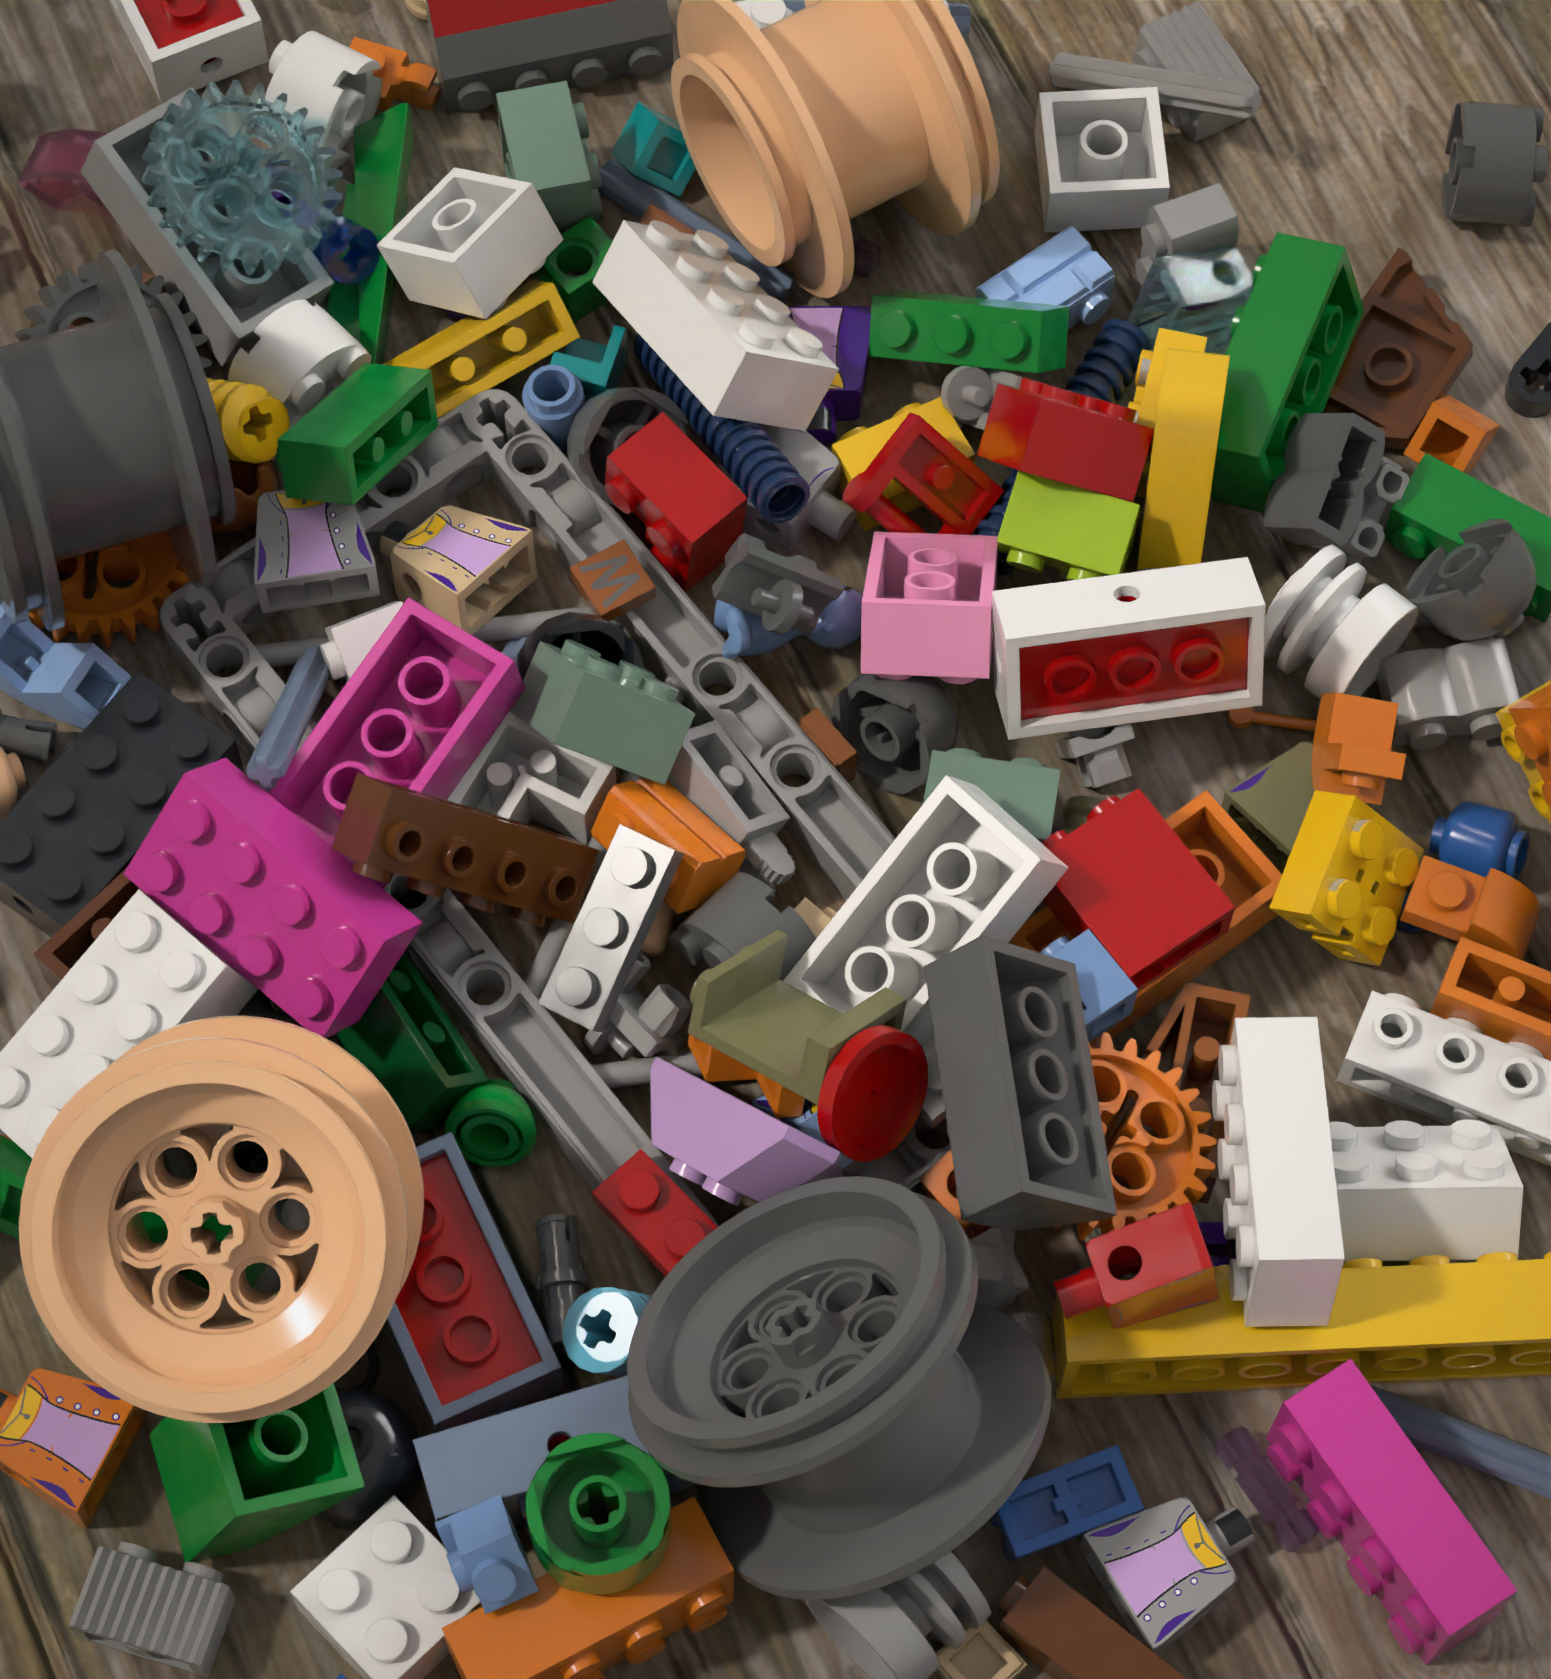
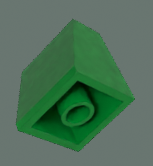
[149,1383,365,1563]

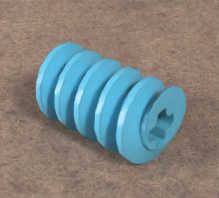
[563,1287,652,1377]

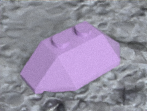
[650,1056,842,1206]

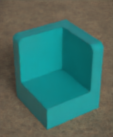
[611,101,696,197]
[550,325,628,402]

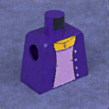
[787,306,871,446]

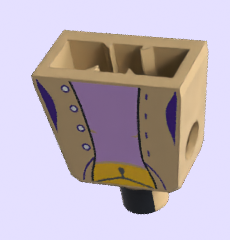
[380,506,537,635]

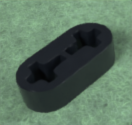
[1505,322,1551,418]

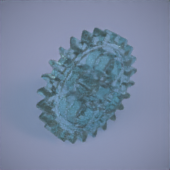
[142,80,343,275]

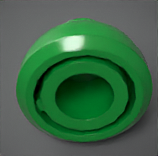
[445,1079,537,1167]

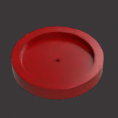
[817,1025,928,1162]

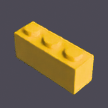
[382,280,580,419]

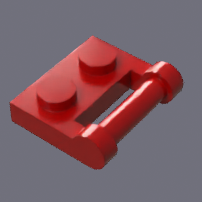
[842,412,1005,535]

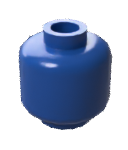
[1429,801,1530,880]

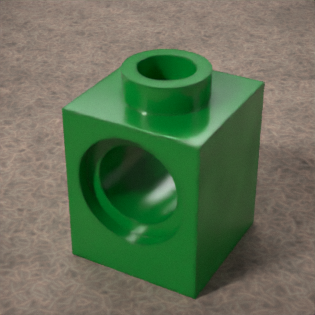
[534,215,613,324]

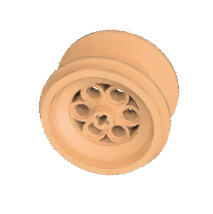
[671,0,1000,298]
[19,1015,424,1423]

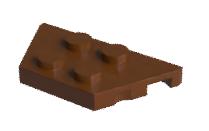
[1323,248,1473,449]

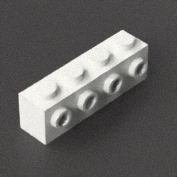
[1336,990,1551,1166]

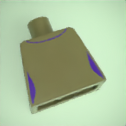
[1221,741,1370,874]

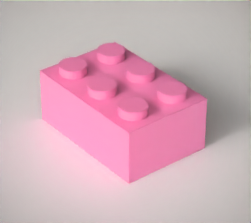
[861,532,998,684]

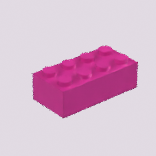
[268,597,526,889]
[124,758,423,1038]
[1266,1359,1518,1666]

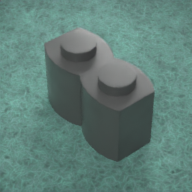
[1263,413,1385,546]

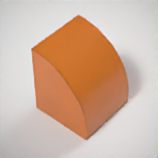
[1403,395,1501,474]

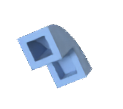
[0,604,132,729]

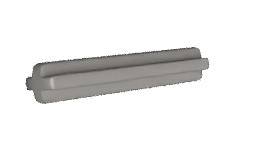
[1048,52,1262,119]

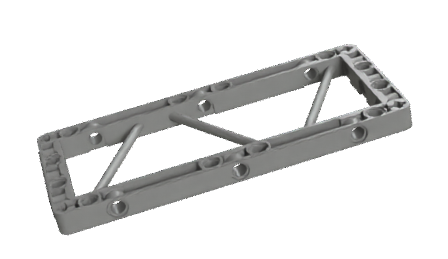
[160,389,951,1273]

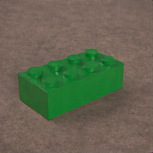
[1210,232,1364,513]

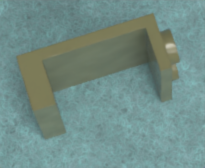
[688,929,907,1105]

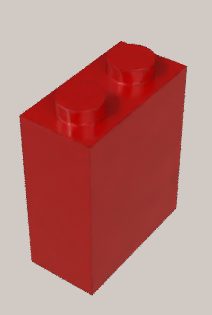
[1041,788,1235,993]

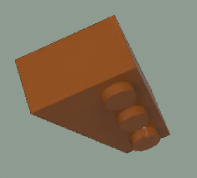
[1104,982,1251,1204]

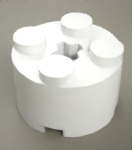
[250,31,383,170]
[228,299,372,429]

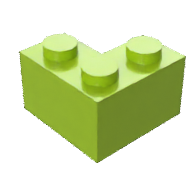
[996,470,1140,581]

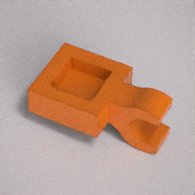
[349,37,441,111]

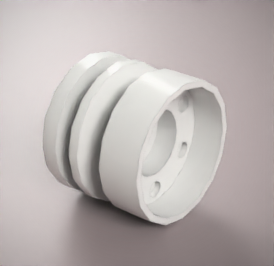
[1264,544,1419,699]

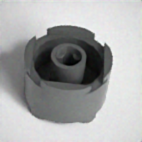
[1442,101,1548,227]
[669,872,816,982]

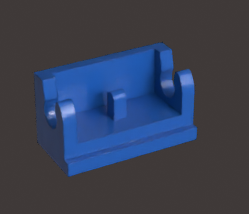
[989,1445,1144,1561]

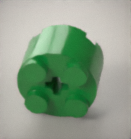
[526,1433,671,1595]

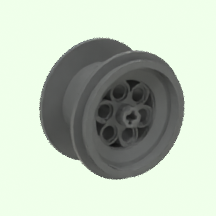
[0,249,236,631]
[627,1176,1051,1600]

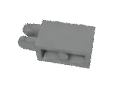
[637,720,796,903]

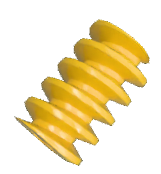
[206,377,290,464]

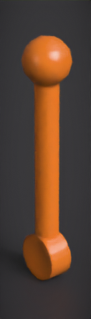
[1228,707,1317,732]

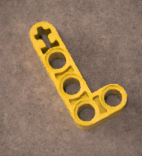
[1137,348,1230,570]

